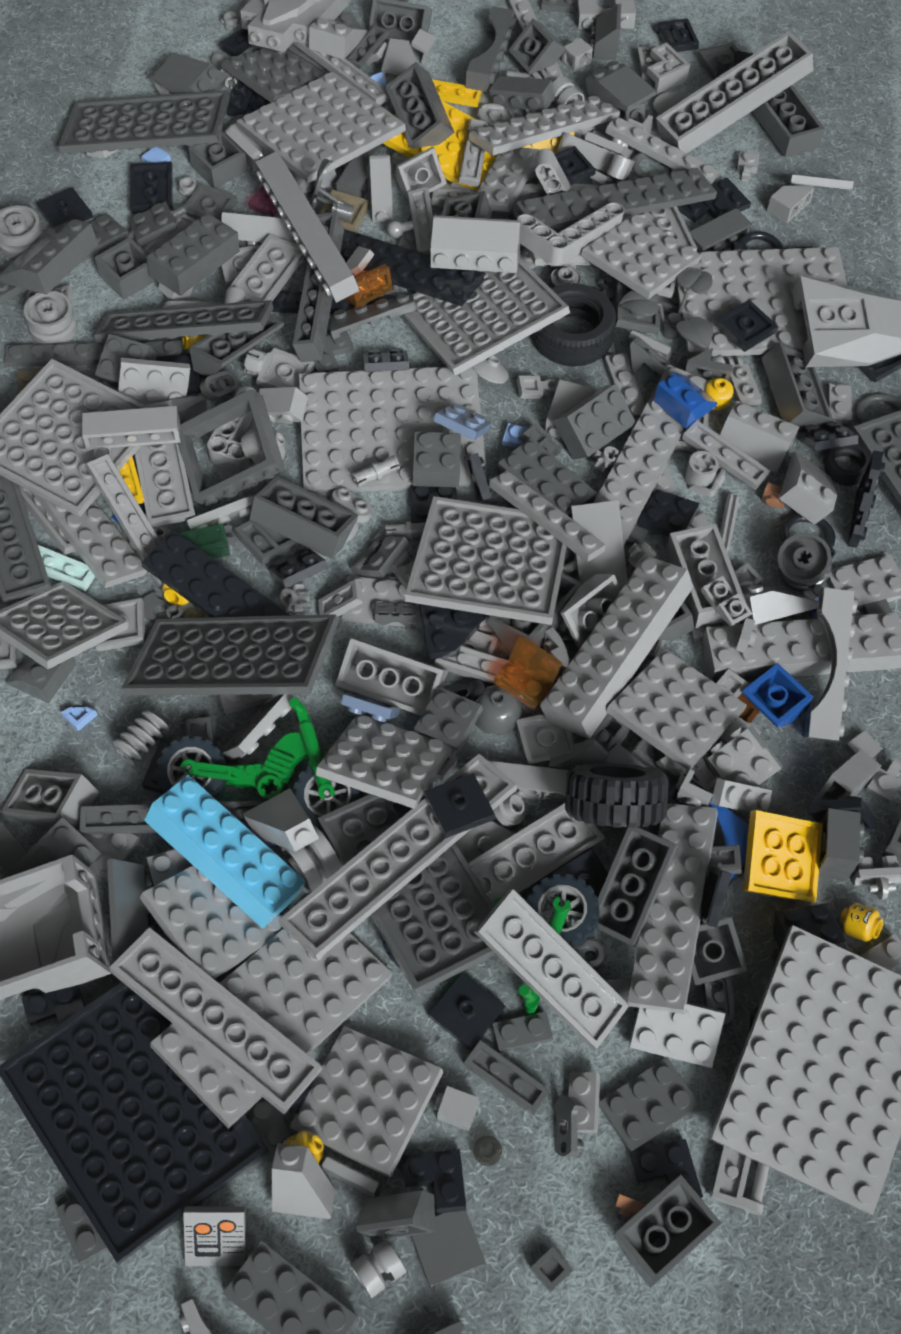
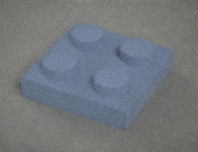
[433,404,492,440]
[341,693,401,722]

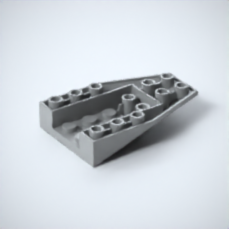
[792,276,901,367]

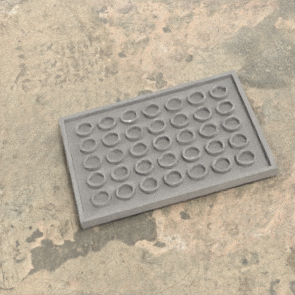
[675,247,847,357]
[299,367,487,494]
[709,926,901,1215]

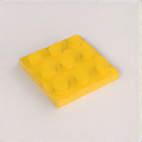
[743,810,823,903]

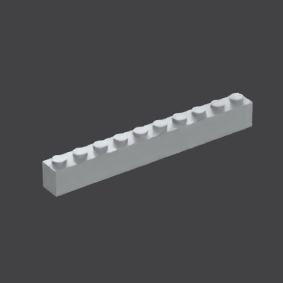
[255,151,360,303]

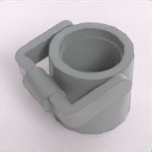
[685,451,726,497]

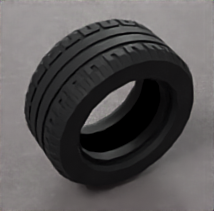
[532,283,616,367]

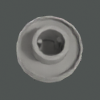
[550,266,581,288]
[493,791,525,827]

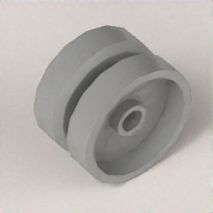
[0,205,43,259]
[23,291,78,344]
[280,824,342,893]

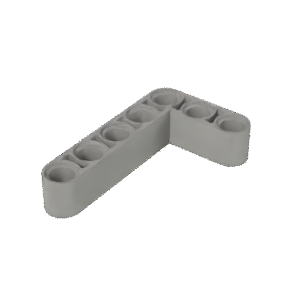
[517,203,625,266]

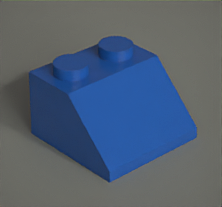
[654,372,718,429]
[741,663,813,728]

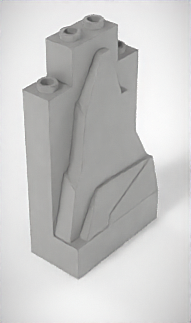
[241,0,352,52]
[0,855,111,1000]

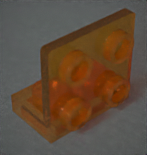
[346,264,393,307]
[493,636,562,710]

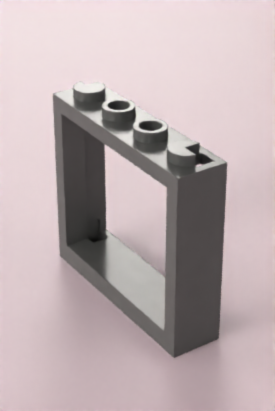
[179,389,285,507]

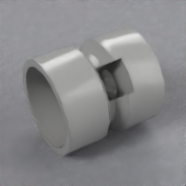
[552,77,584,105]
[350,1239,407,1299]

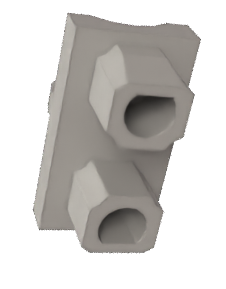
[852,856,901,900]

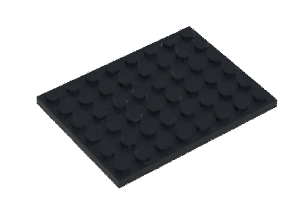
[0,982,270,1265]

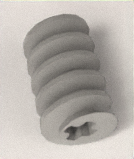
[113,710,170,766]

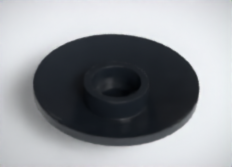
[445,678,485,703]

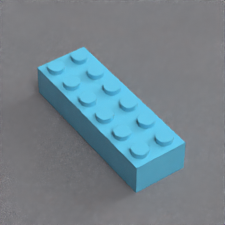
[144,775,306,929]

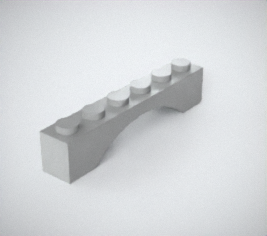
[804,587,857,742]

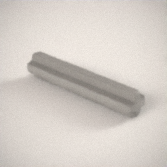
[720,494,740,554]

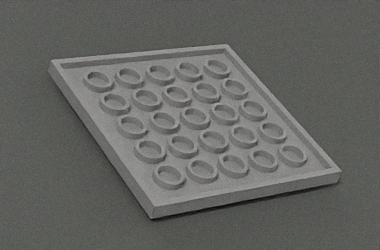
[236,71,406,183]
[402,259,570,376]
[0,359,149,517]
[405,496,572,625]

